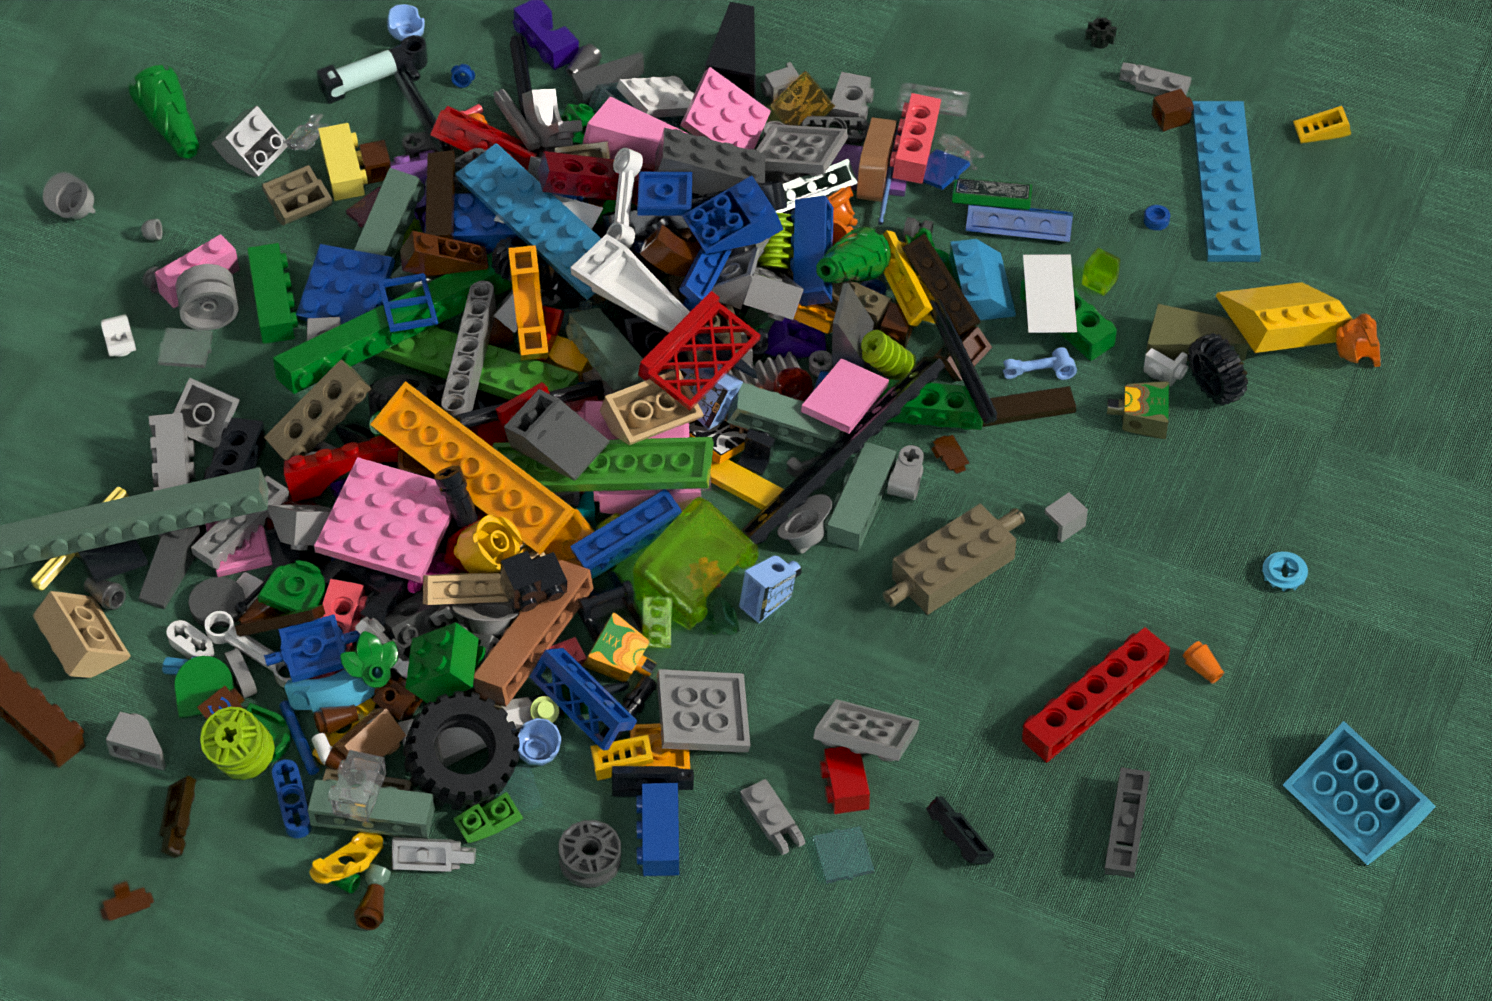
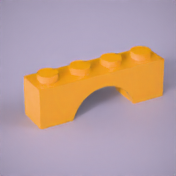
[508,245,548,361]

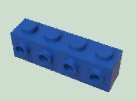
[790,195,833,306]

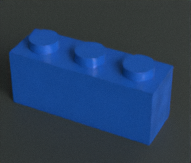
[636,783,679,876]

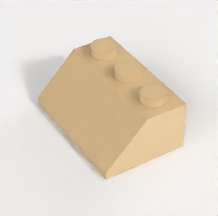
[600,370,704,445]
[32,591,130,678]

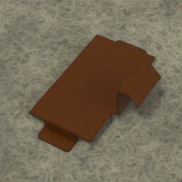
[931,435,970,474]
[100,880,154,921]

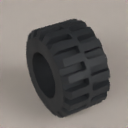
[368,374,438,418]

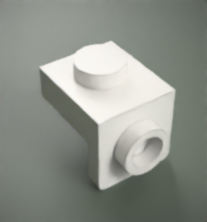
[101,315,136,357]
[1143,348,1188,387]

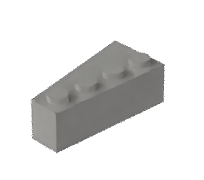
[743,262,804,321]
[149,413,196,537]

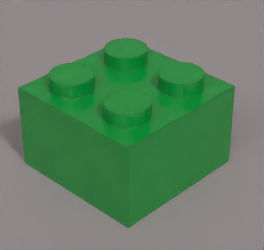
[405,622,479,703]

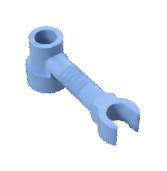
[1003,348,1077,380]

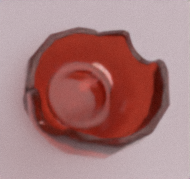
[773,367,813,402]

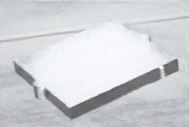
[158,328,213,368]

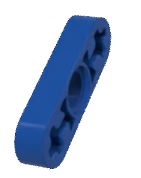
[272,759,312,838]

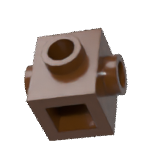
[372,676,422,721]

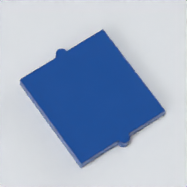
[923,149,970,190]

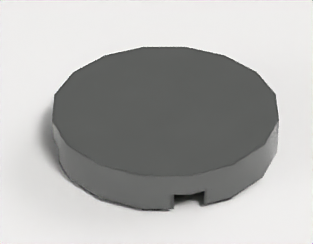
[188,577,246,628]

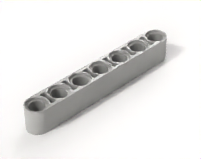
[441,281,497,418]

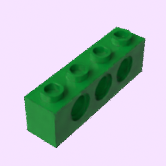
[1020,278,1117,361]
[873,379,986,430]

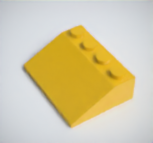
[1216,282,1353,353]

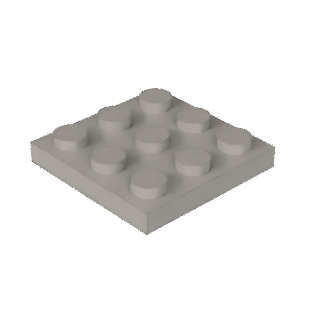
[756,124,848,176]
[657,669,750,752]
[813,699,919,761]

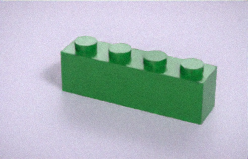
[247,243,298,344]

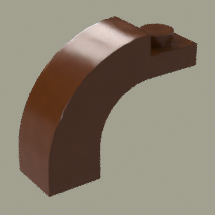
[640,224,701,277]

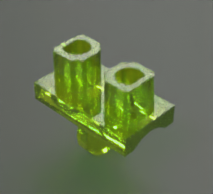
[643,595,672,648]

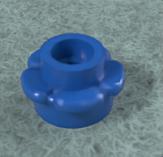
[451,64,475,88]

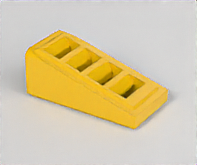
[1293,106,1351,143]
[590,735,654,781]

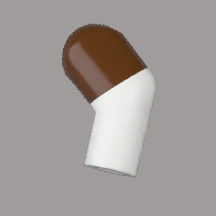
[312,733,348,770]

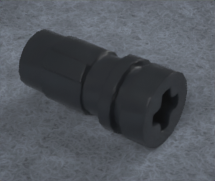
[434,466,478,527]

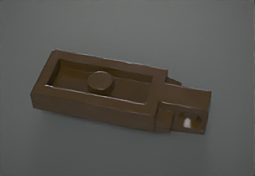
[159,776,196,859]

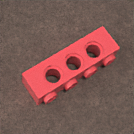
[889,93,941,184]
[309,579,368,679]

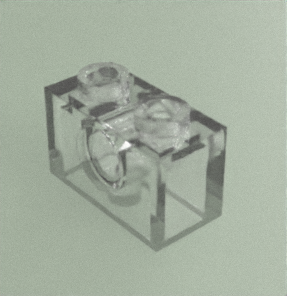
[328,750,386,823]

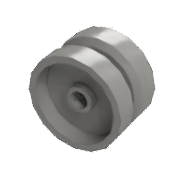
[175,264,239,331]

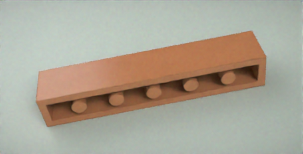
[473,560,593,707]

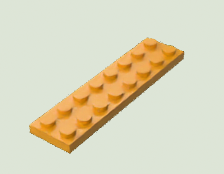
[370,381,575,555]

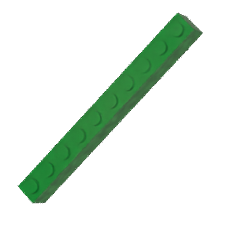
[273,252,512,394]

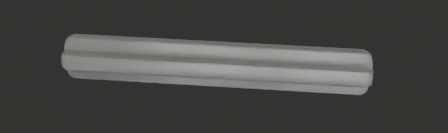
[493,89,541,152]

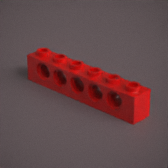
[1022,627,1170,763]

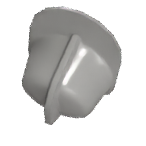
[43,172,96,219]
[777,494,832,553]
[452,602,520,637]

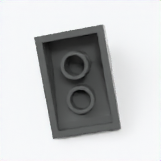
[832,282,874,370]

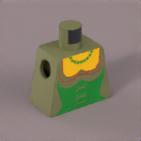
[1107,381,1169,439]

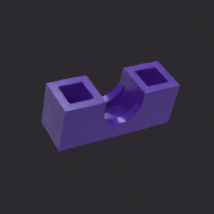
[512,0,579,71]

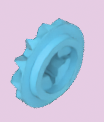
[1262,552,1308,592]

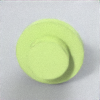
[530,696,559,723]

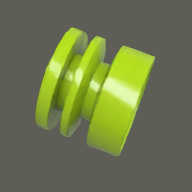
[200,706,275,780]

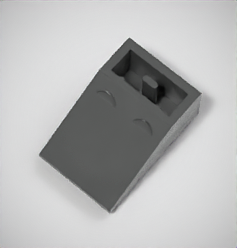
[504,389,610,481]

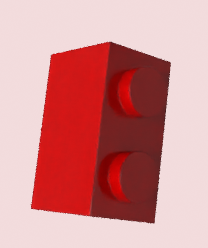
[819,747,870,814]

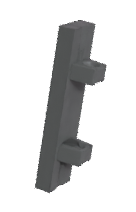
[1104,767,1150,878]

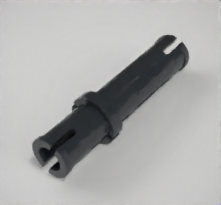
[594,676,657,745]

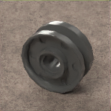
[559,820,621,887]

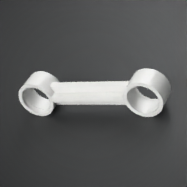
[606,148,643,249]
[205,611,292,687]

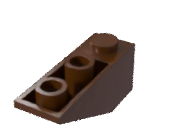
[400,231,488,276]

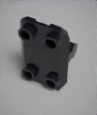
[577,571,646,643]

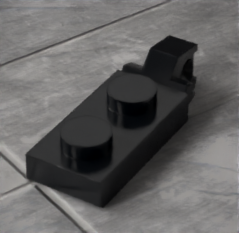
[612,766,694,797]
[926,796,994,864]

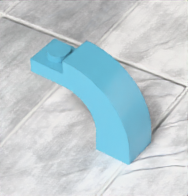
[284,668,381,712]

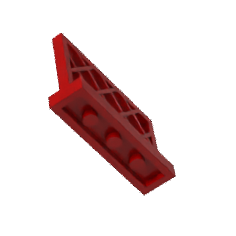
[430,106,540,171]
[638,291,761,411]

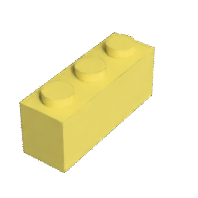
[318,123,368,201]

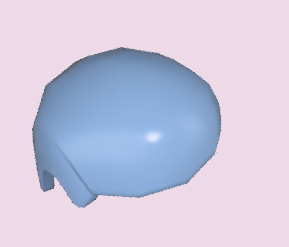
[387,4,425,42]
[517,718,561,766]

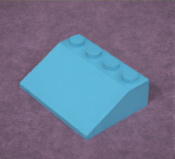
[1283,721,1436,865]

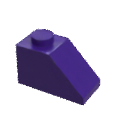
[765,317,826,359]

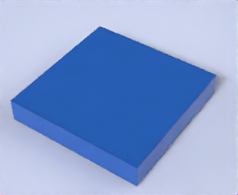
[637,172,692,216]

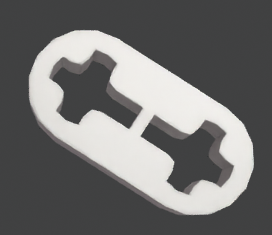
[166,620,214,660]

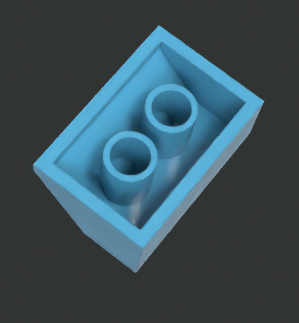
[949,239,1016,320]

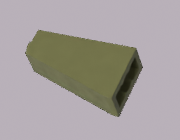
[1146,304,1253,361]

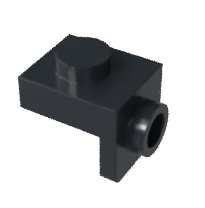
[738,429,775,476]

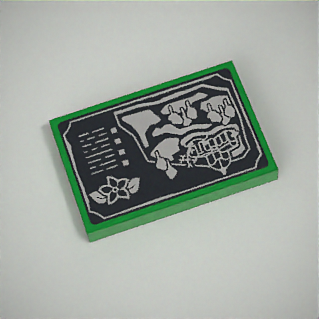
[952,178,1033,210]

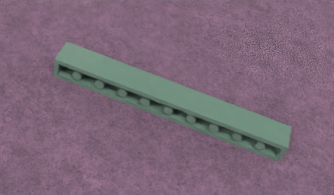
[0,467,269,569]

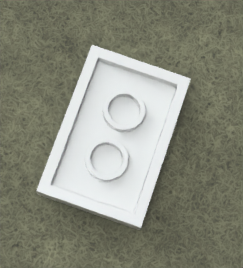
[616,76,694,118]

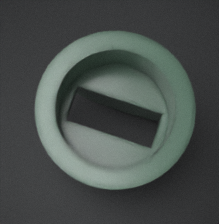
[365,864,391,887]

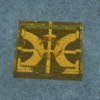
[770,71,835,127]

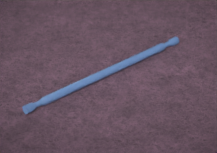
[878,129,900,225]

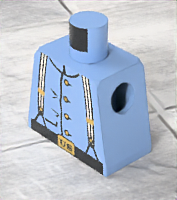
[679,368,743,430]
[739,555,802,623]

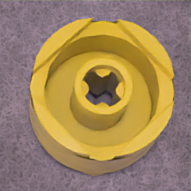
[454,515,523,573]

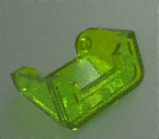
[633,497,759,630]

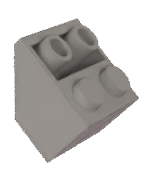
[211,106,290,177]

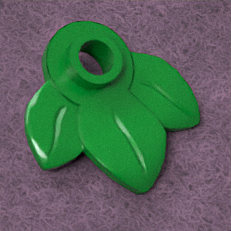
[340,631,398,688]

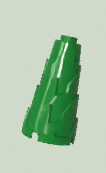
[128,65,199,159]
[816,227,891,283]

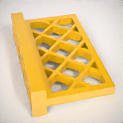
[883,230,935,327]

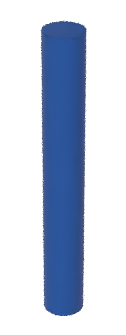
[279,700,319,775]

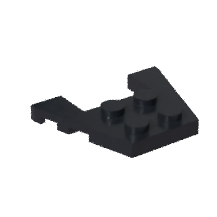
[319,559,409,627]

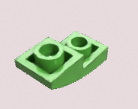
[454,792,524,843]

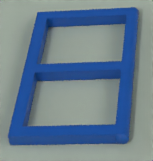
[377,273,438,332]

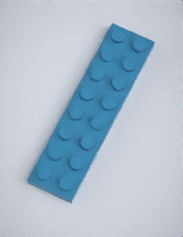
[1192,101,1261,262]
[456,143,601,299]

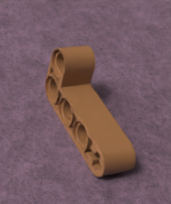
[857,117,897,202]

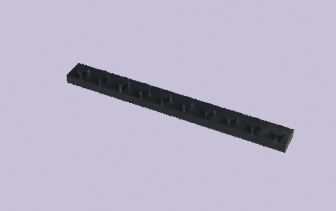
[736,356,945,546]

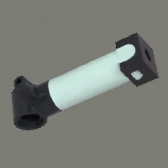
[316,35,428,104]

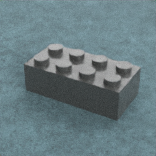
[654,128,765,195]

